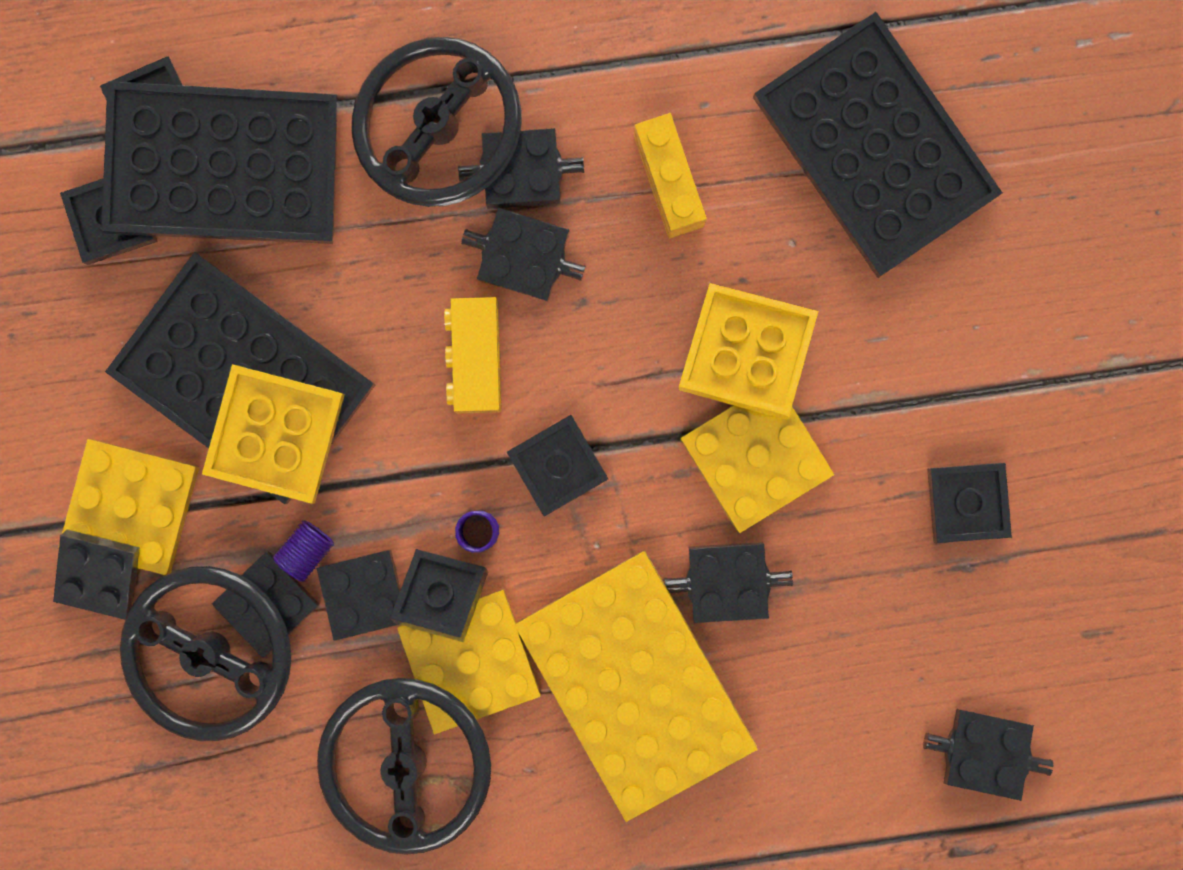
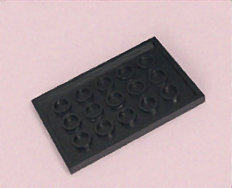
[753,12,1003,278]
[101,81,338,244]
[105,252,376,504]

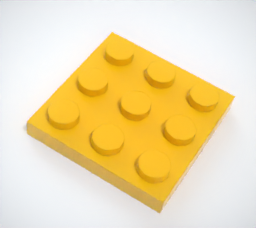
[679,283,818,420]
[202,364,345,504]
[680,405,835,534]
[58,439,200,575]
[397,589,541,735]

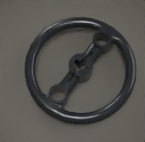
[352,36,522,207]
[120,566,291,741]
[317,678,491,855]

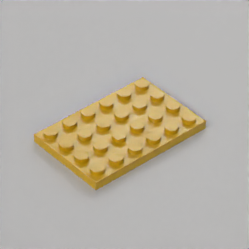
[515,550,758,822]

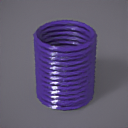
[455,511,499,552]
[273,520,334,582]

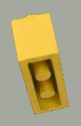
[634,113,707,239]
[444,297,501,414]

